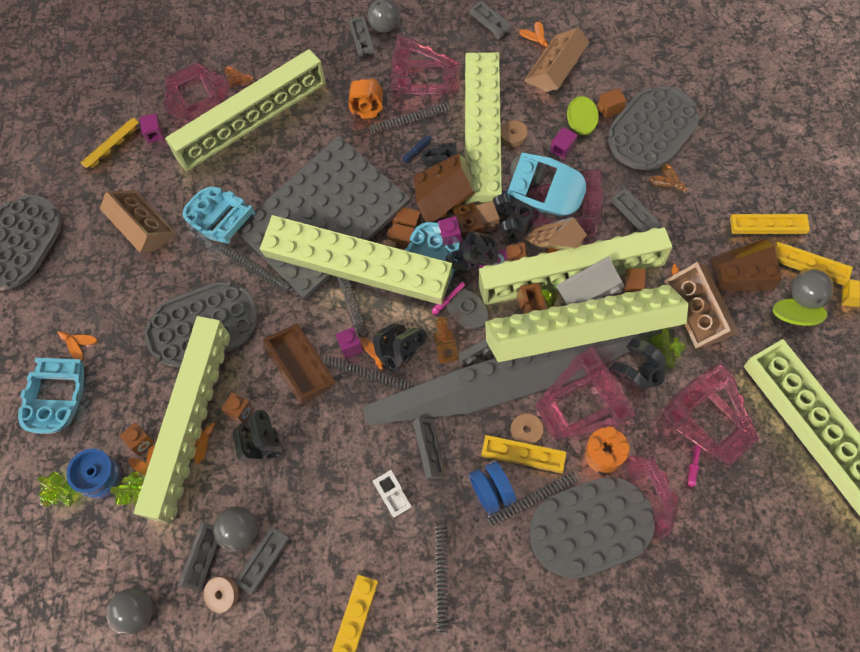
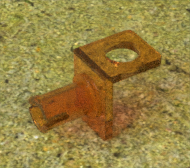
[433,317,458,363]

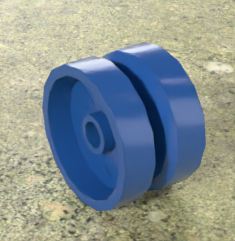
[66,448,122,499]
[468,460,516,515]

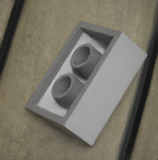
[556,256,625,305]

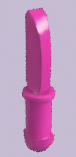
[432,282,465,315]
[687,443,701,487]

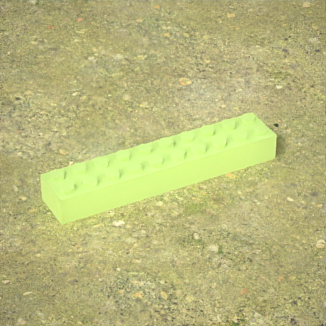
[165,49,326,172]
[465,52,502,205]
[260,215,453,305]
[479,227,672,305]
[485,285,688,362]
[133,316,230,524]
[744,339,860,516]

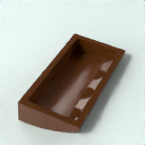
[263,323,336,406]

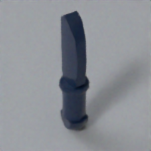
[402,135,432,163]

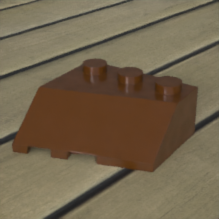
[414,153,475,222]
[711,239,782,292]

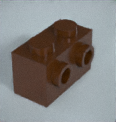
[451,203,484,242]

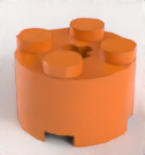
[349,78,383,119]
[585,426,630,474]

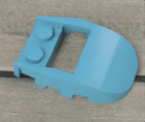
[507,153,586,216]
[183,187,256,244]
[405,222,459,291]
[18,358,84,434]

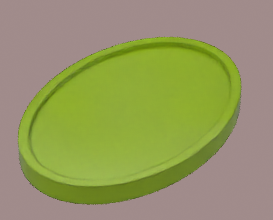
[567,96,599,135]
[773,299,827,326]

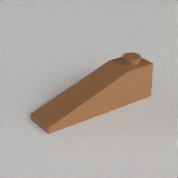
[524,217,587,250]

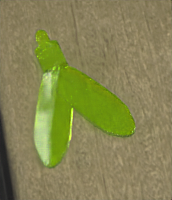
[541,289,557,309]

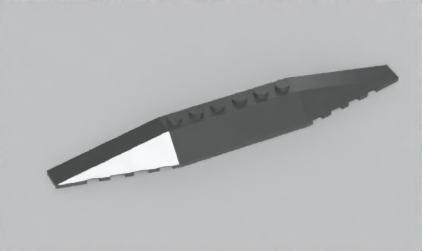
[362,329,664,426]

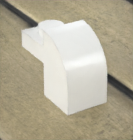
[373,470,411,518]

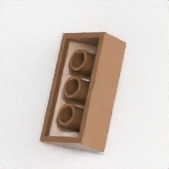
[524,27,589,92]
[100,190,176,253]
[664,262,739,349]

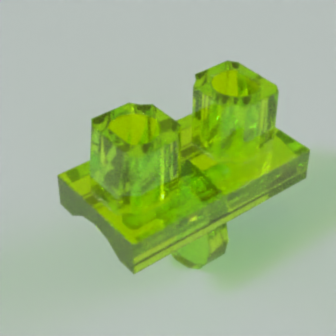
[652,328,686,369]
[36,471,76,507]
[110,472,144,506]

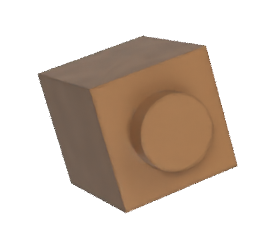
[475,201,499,232]

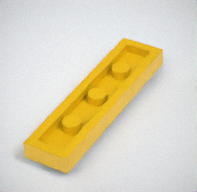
[80,118,139,168]
[730,214,810,234]
[775,242,853,285]
[481,435,566,473]
[332,575,379,652]

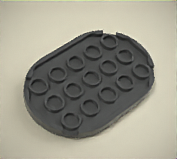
[608,86,699,170]
[0,195,61,290]
[145,282,258,368]
[529,477,655,579]

